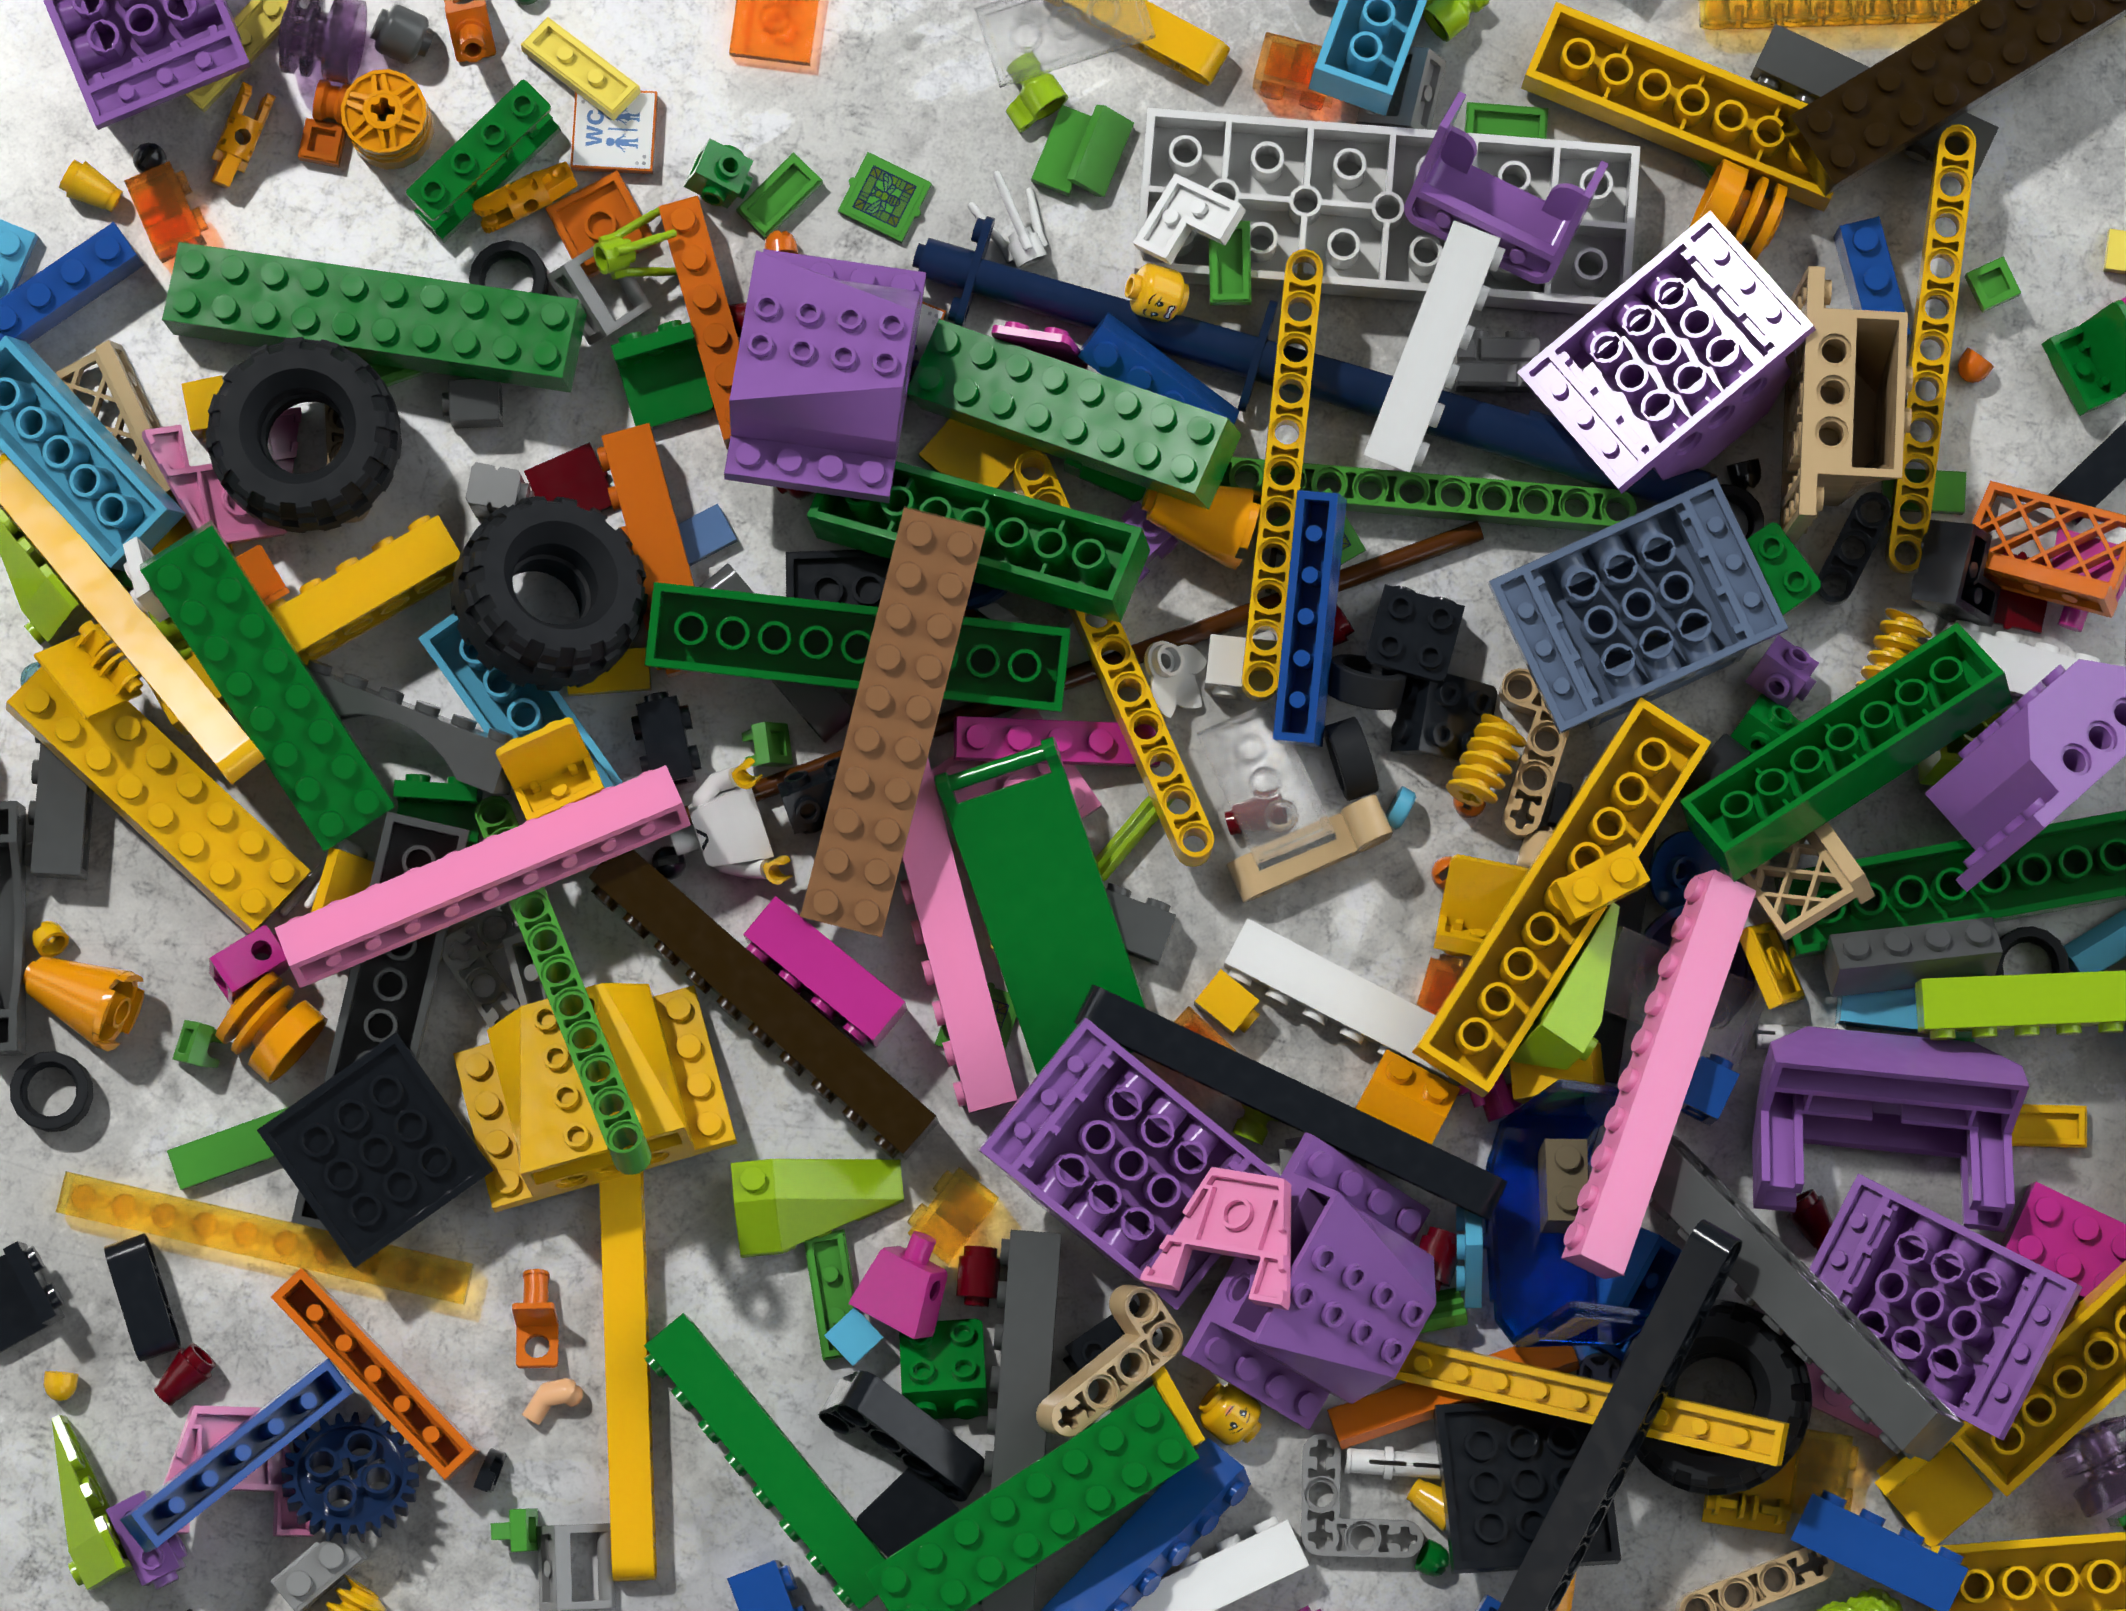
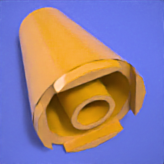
[1141,486,1261,570]
[23,956,144,1052]

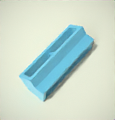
[2063,908,2126,972]

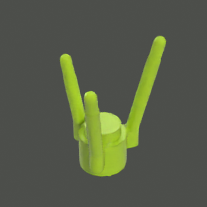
[593,207,677,280]

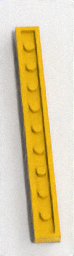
[1394,1339,1790,1466]

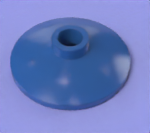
[1649,831,1721,910]

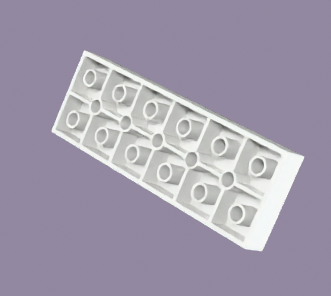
[1134,108,1640,315]

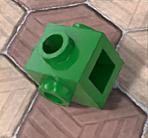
[684,138,754,209]
[1731,693,1801,754]

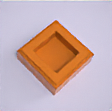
[298,118,347,168]

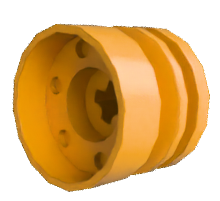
[341,69,434,170]
[1689,158,1788,261]
[215,971,328,1084]

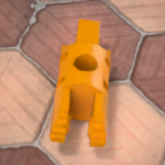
[210,82,276,188]
[472,162,578,233]

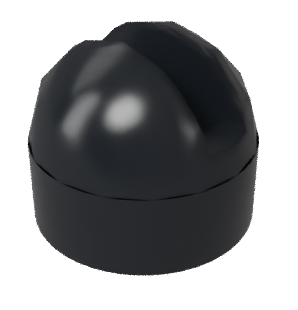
[133,142,167,177]
[1726,458,1761,490]
[652,846,686,880]

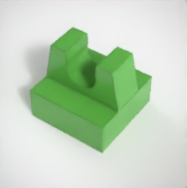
[1964,256,2021,313]
[742,722,793,767]
[172,1020,224,1068]
[491,1508,538,1552]

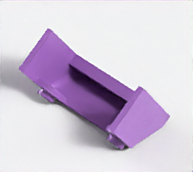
[1404,91,1609,284]

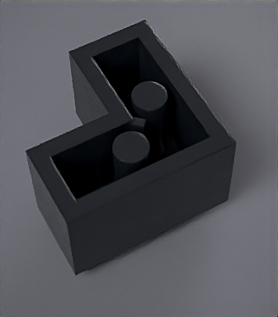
[1911,520,2001,627]

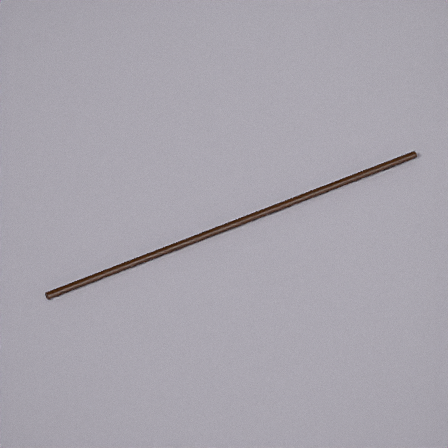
[684,520,1484,827]

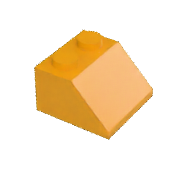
[1355,1049,1461,1145]

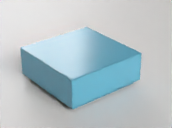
[824,1307,884,1366]

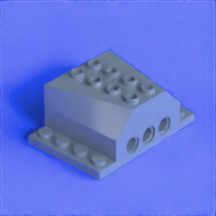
[1488,478,1789,734]

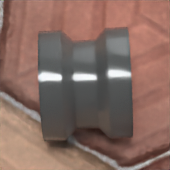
[1576,1353,1620,1384]

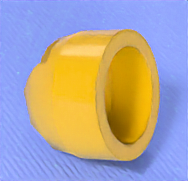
[32,921,69,957]
[43,1371,79,1401]

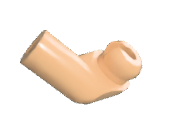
[522,1378,583,1425]

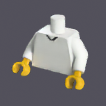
[670,758,793,885]

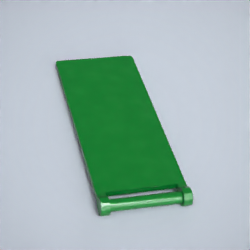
[934,737,1147,1075]

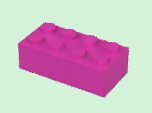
[743,896,908,1048]
[2001,1182,2126,1301]

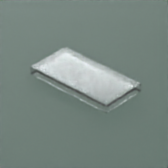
[974,0,1156,88]
[1197,702,1336,871]
[1604,925,1766,1067]

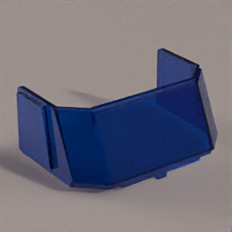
[1483,1079,1651,1347]

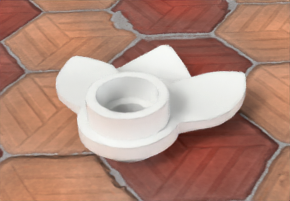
[1144,641,1207,718]

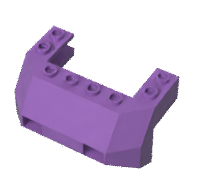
[1752,1026,2029,1232]

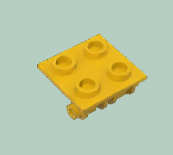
[34,620,143,720]
[1701,1451,1797,1534]

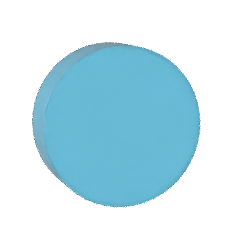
[1385,786,1416,829]

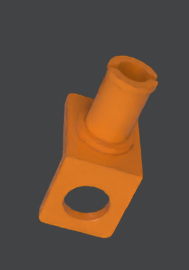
[444,0,496,62]
[236,545,290,605]
[512,1269,559,1368]

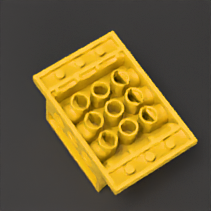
[453,983,738,1213]

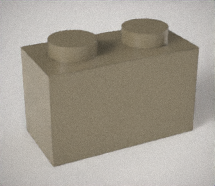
[1538,1139,1589,1233]

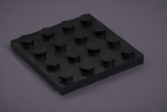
[257,1032,494,1269]
[1433,1402,1621,1574]

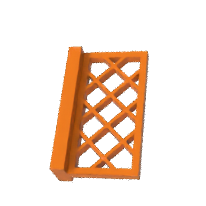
[1972,481,2126,618]

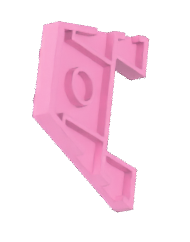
[142,407,302,544]
[1140,1167,1291,1310]
[163,1405,314,1537]

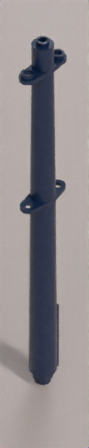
[912,216,1718,504]

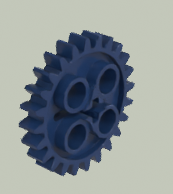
[281,1412,420,1544]

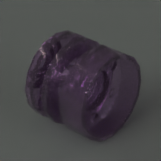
[278,0,367,85]
[2052,1414,2126,1518]

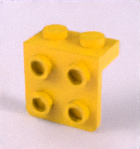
[495,717,605,820]
[1433,854,1529,956]
[1874,1440,1993,1546]

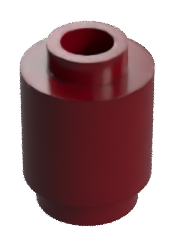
[1419,1226,1458,1292]
[956,1246,1000,1307]

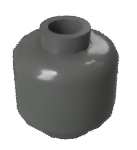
[370,4,434,64]

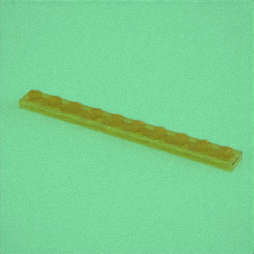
[56,1171,475,1305]

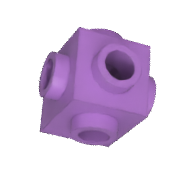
[1745,635,1819,708]

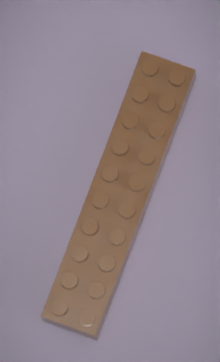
[800,506,986,937]

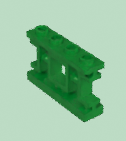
[406,79,561,243]

